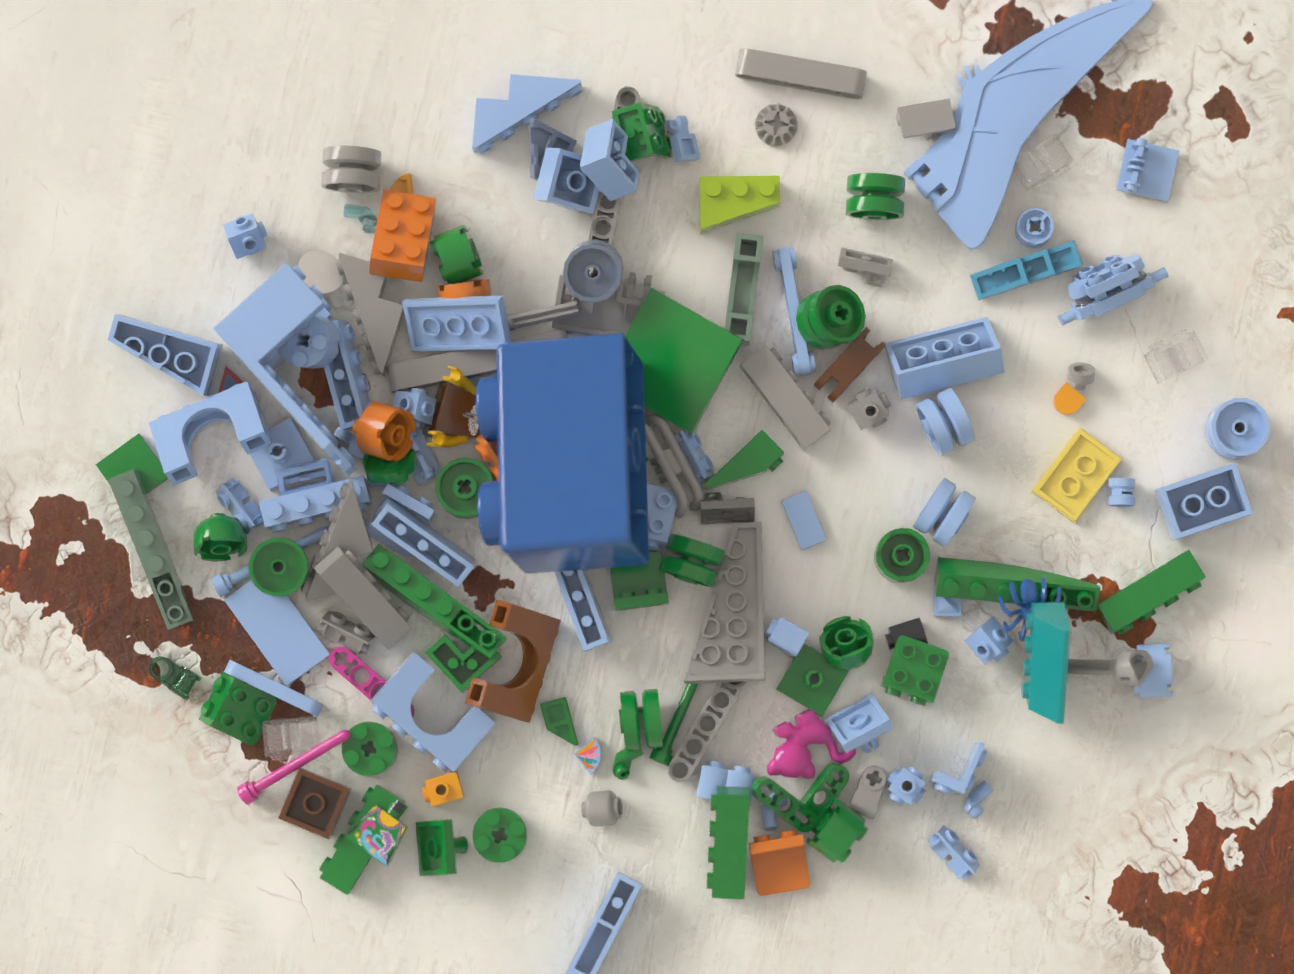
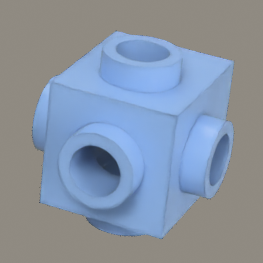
[223,213,268,259]
[393,388,437,428]
[964,617,1014,665]
[886,766,926,806]

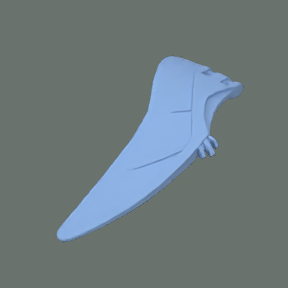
[904,0,1153,250]

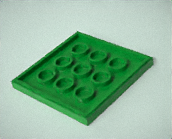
[625,288,744,434]

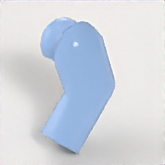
[964,781,993,818]

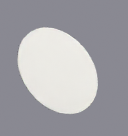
[298,250,343,293]

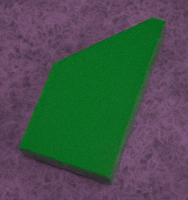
[540,697,579,746]

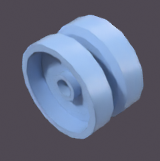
[916,388,975,457]
[1205,398,1270,459]
[913,478,976,547]

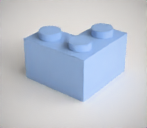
[580,119,640,201]

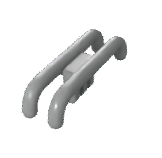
[645,414,704,518]

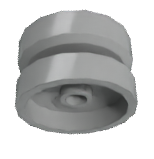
[321,145,382,193]

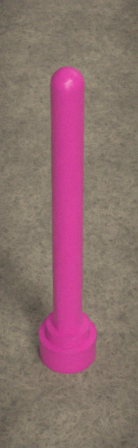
[237,729,351,805]

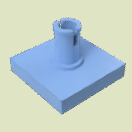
[250,418,314,491]
[825,694,894,753]

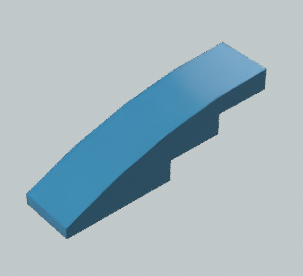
[970,240,1084,300]

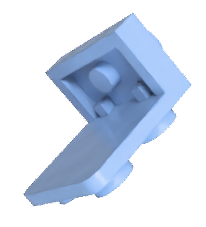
[647,483,678,551]
[367,484,436,557]
[929,742,987,795]

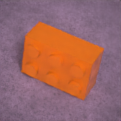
[369,189,436,282]

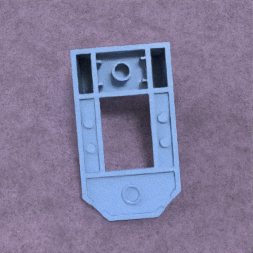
[213,263,357,477]

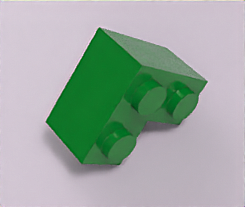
[425,635,502,693]

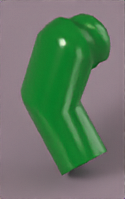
[612,747,644,780]

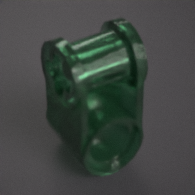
[148,656,202,701]

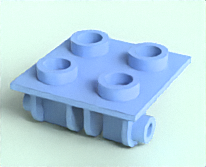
[1116,138,1179,202]

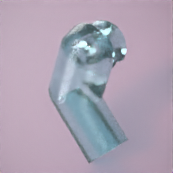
[343,204,378,234]

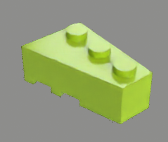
[699,176,780,234]

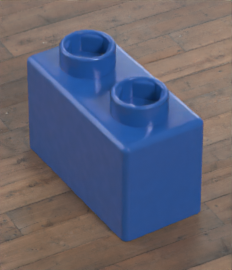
[476,333,649,574]

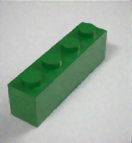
[1096,550,1206,635]
[319,785,406,895]
[707,786,750,900]

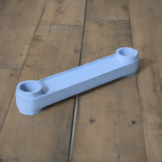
[772,247,816,376]

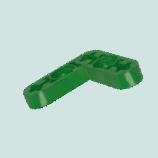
[751,763,849,833]

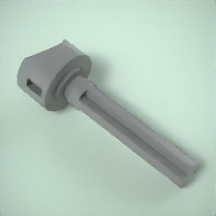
[507,301,580,331]
[1067,649,1153,687]

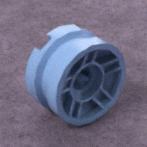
[1015,208,1054,248]

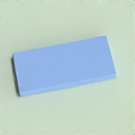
[402,295,512,352]
[224,580,330,686]

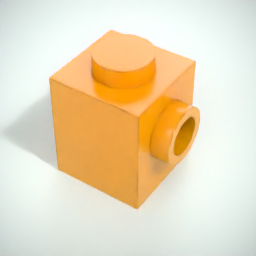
[422,772,465,807]

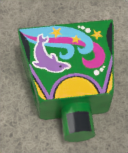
[345,798,408,866]

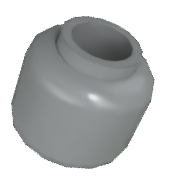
[581,790,623,827]

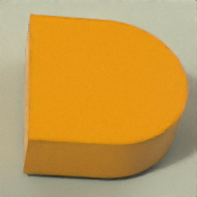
[1053,382,1087,415]

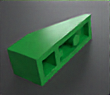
[704,430,784,491]

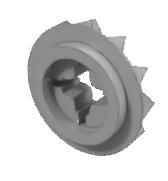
[755,103,797,146]

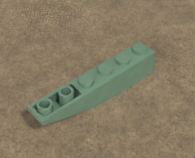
[108,468,193,630]

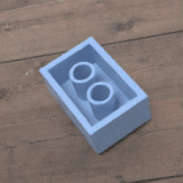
[1154,463,1253,541]

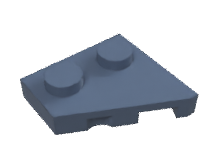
[529,119,577,181]

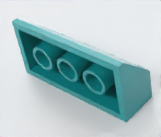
[1021,603,1070,724]

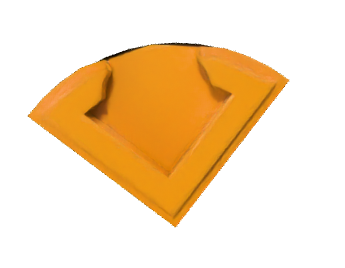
[390,173,414,194]

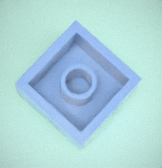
[533,147,599,214]

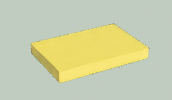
[1031,427,1122,523]

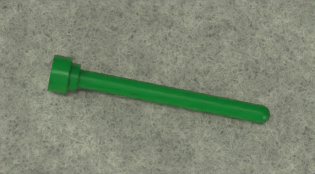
[649,683,699,767]

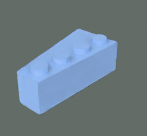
[108,314,223,396]

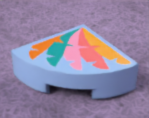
[574,737,601,775]

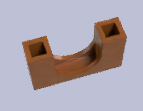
[465,600,561,723]

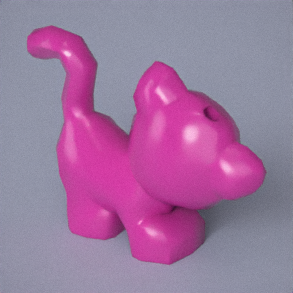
[767,709,856,779]

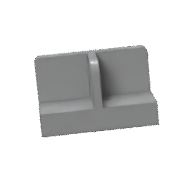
[896,99,955,140]

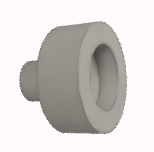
[1068,363,1095,390]

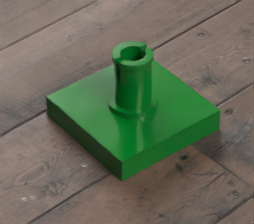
[776,644,850,717]
[415,819,468,876]

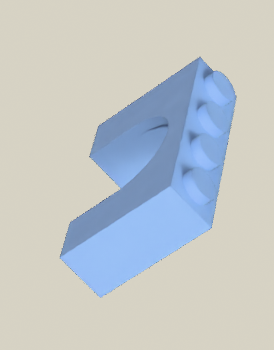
[148,381,272,486]
[370,652,496,772]

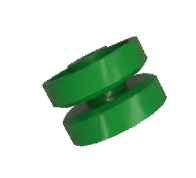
[846,173,905,220]
[796,285,866,350]
[435,458,494,519]
[658,533,725,588]
[248,537,308,597]
[619,689,663,750]

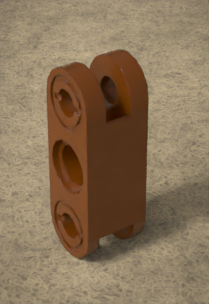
[814,327,887,403]

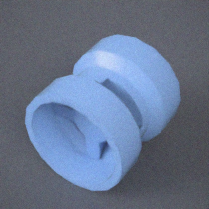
[1108,478,1135,507]

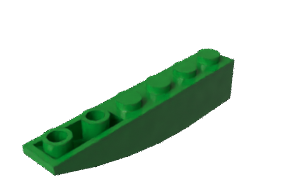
[362,543,507,660]
[934,557,1100,611]

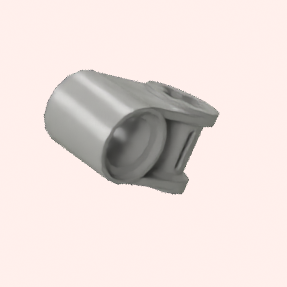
[849,765,886,819]

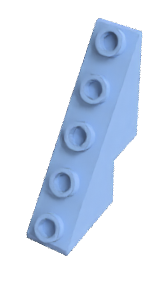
[472,74,583,154]

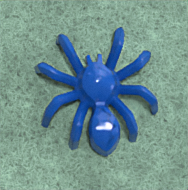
[998,577,1061,641]

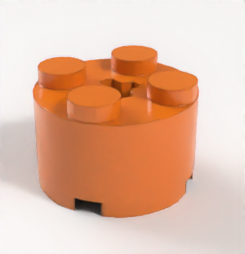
[352,401,416,461]

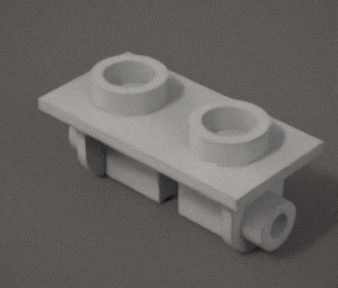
[317,610,375,654]

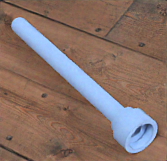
[210,526,329,597]

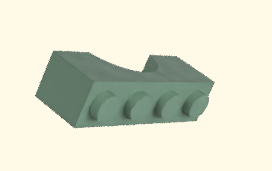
[725,233,763,346]

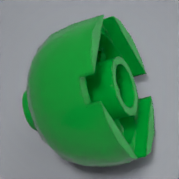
[193,513,247,562]
[819,616,874,670]

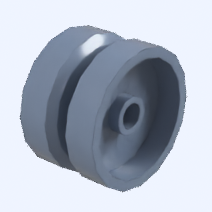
[563,239,624,303]

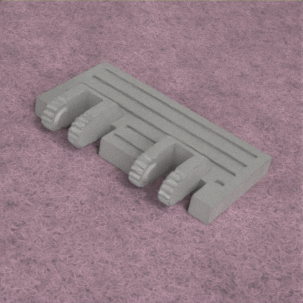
[552,268,665,335]

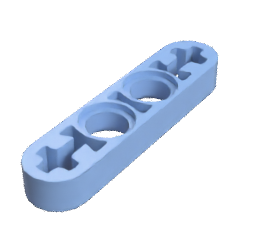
[224,660,324,717]

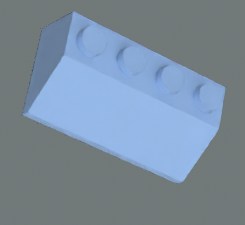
[885,317,1004,399]

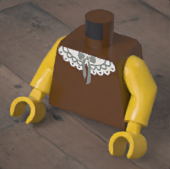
[426,365,479,448]

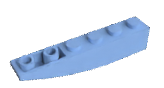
[565,871,642,974]

